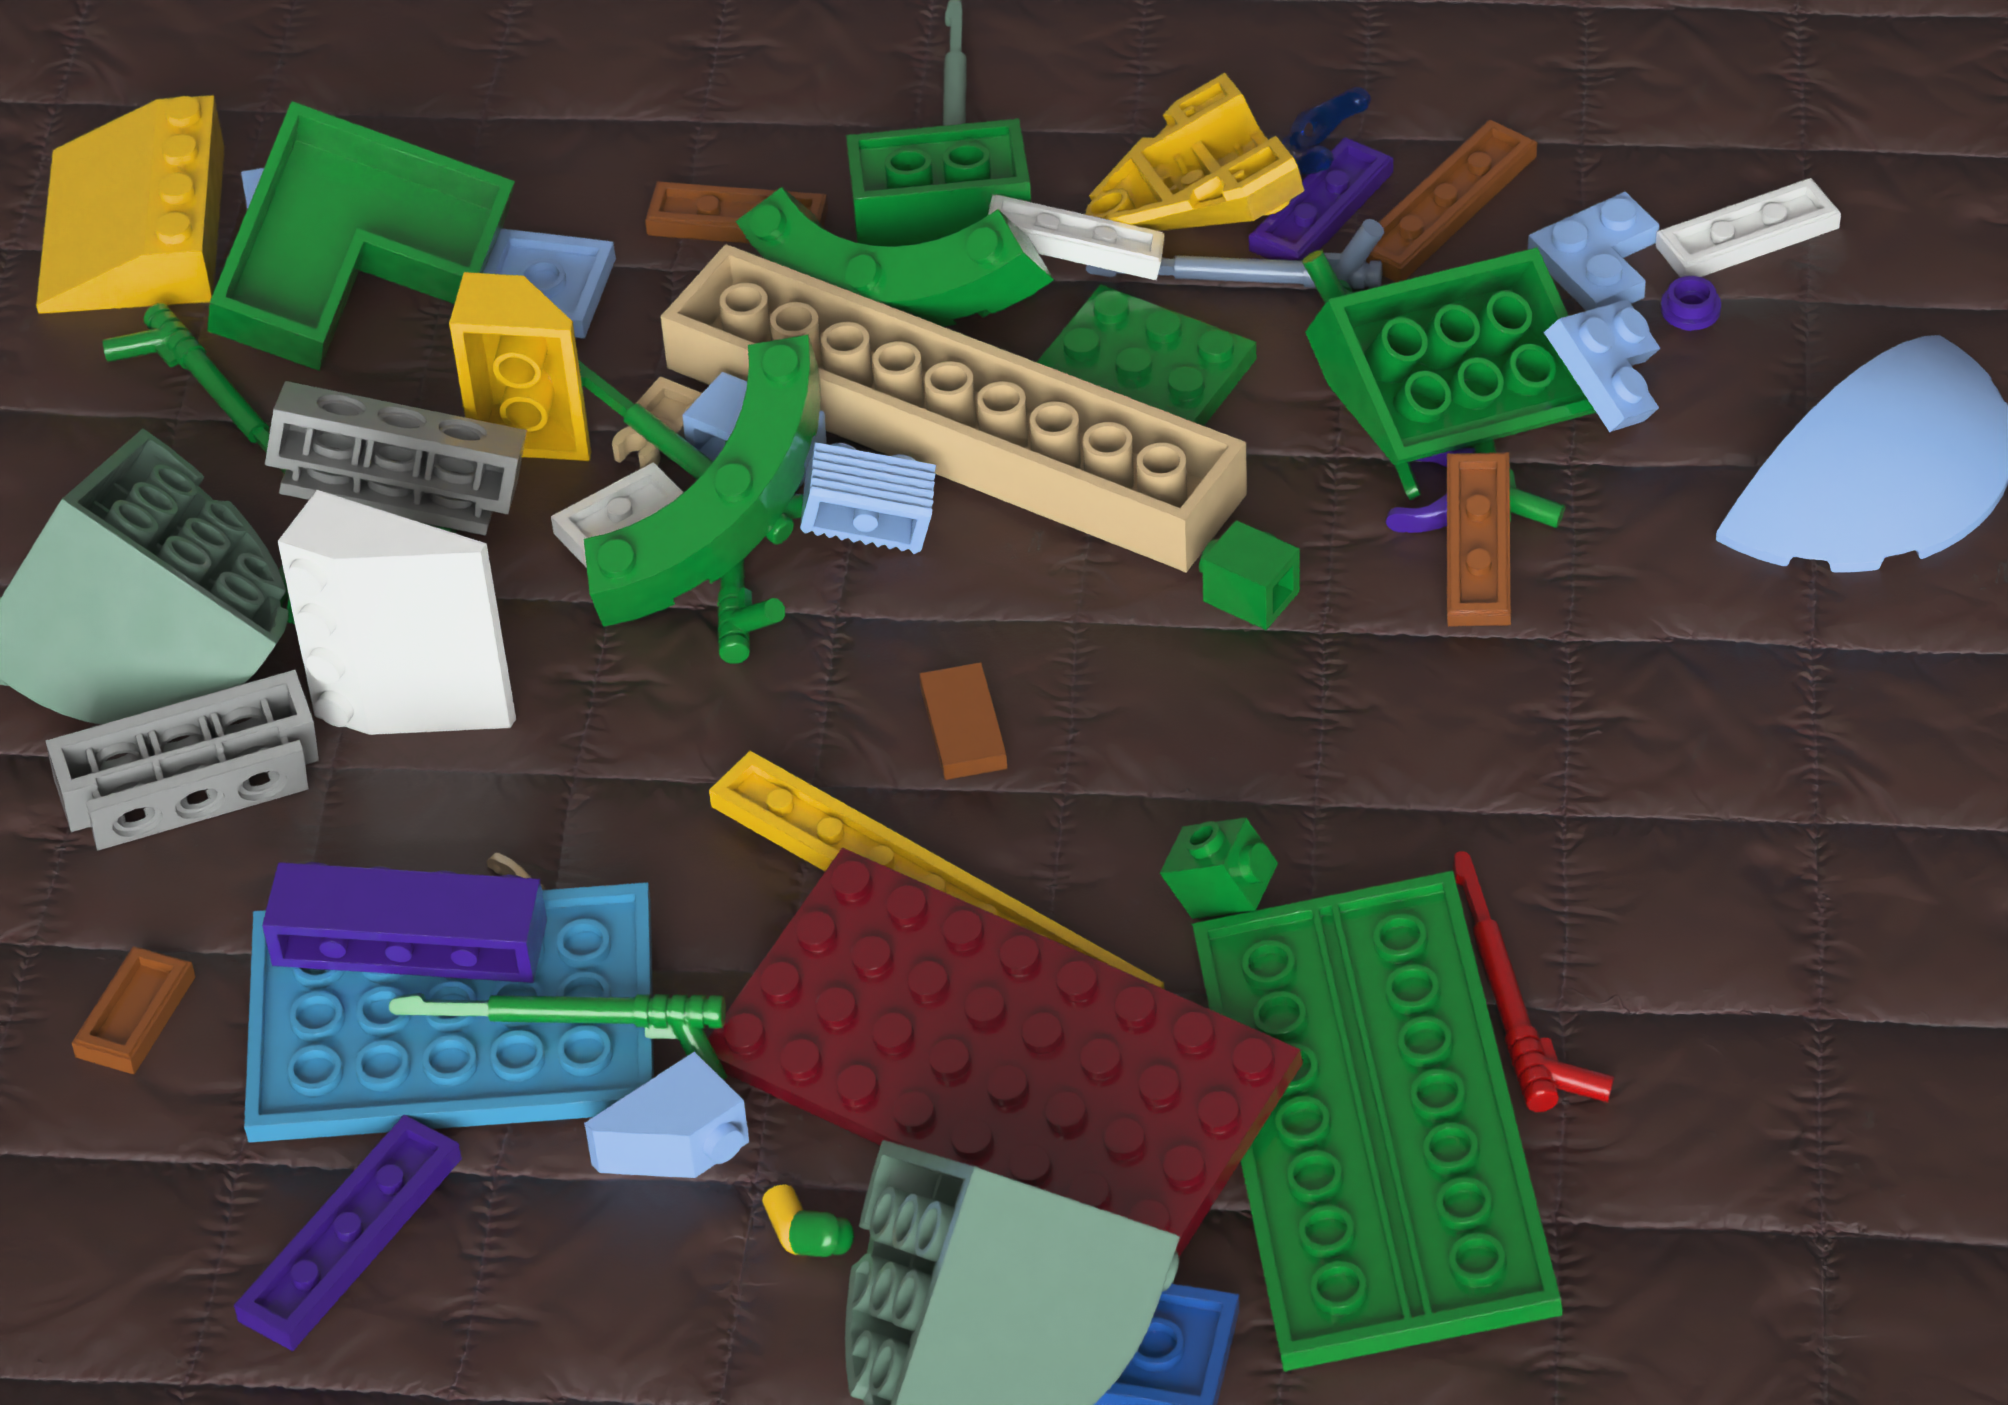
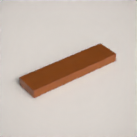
[1366,119,1537,282]

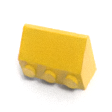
[449,272,592,461]

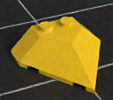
[1085,73,1304,231]

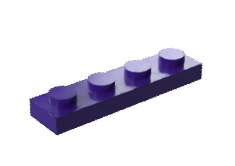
[234,1115,462,1351]

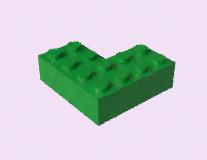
[207,101,515,371]

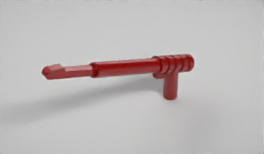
[1453,851,1615,1112]

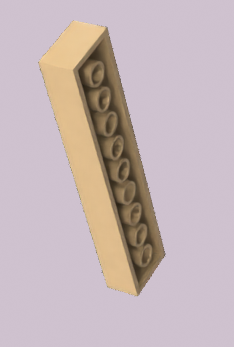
[661,244,1247,572]

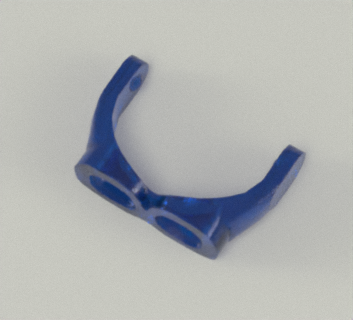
[1281,87,1371,175]

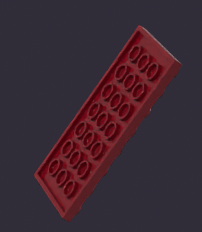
[708,847,1303,1258]

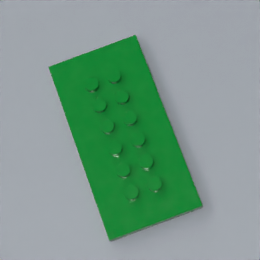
[1192,871,1563,1371]

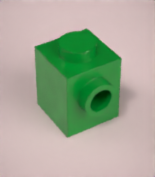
[1199,520,1300,630]
[1159,817,1278,919]

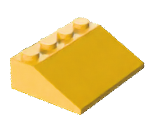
[36,95,225,314]

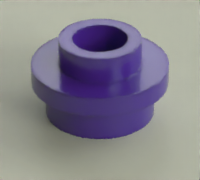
[1661,276,1721,331]

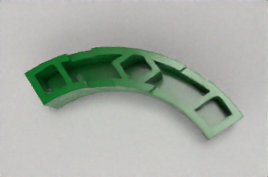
[736,187,1054,327]
[584,334,821,627]

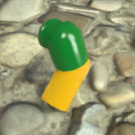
[762,1184,854,1257]

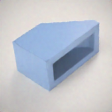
[585,1052,749,1178]

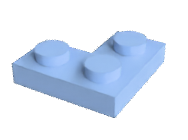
[1528,192,1659,311]
[1544,300,1660,432]

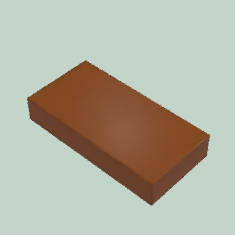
[919,662,1007,780]
[72,946,195,1075]

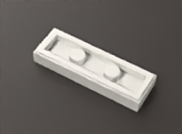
[1656,178,1841,277]
[988,194,1165,280]

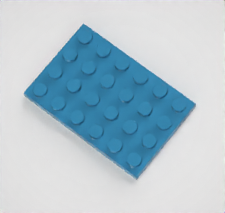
[244,882,654,1143]

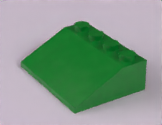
[1305,247,1597,466]

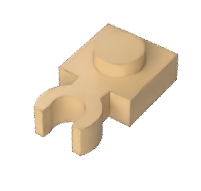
[612,376,702,469]

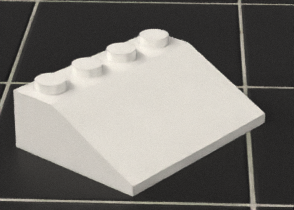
[278,490,516,735]

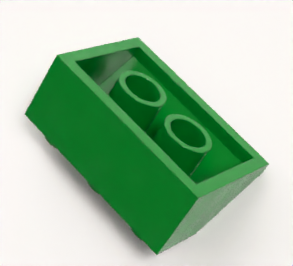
[846,119,1031,247]

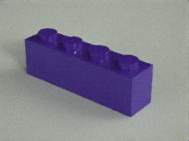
[262,862,547,983]

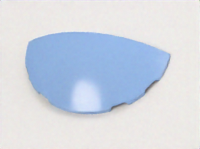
[1716,335,2008,572]

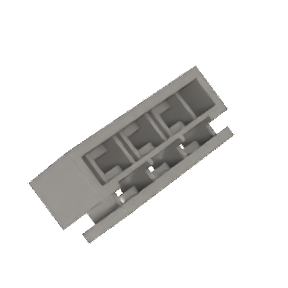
[265,381,527,536]
[46,670,319,851]

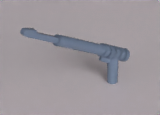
[1086,219,1384,290]

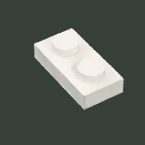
[551,462,684,568]

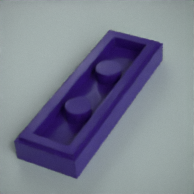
[1249,137,1393,260]

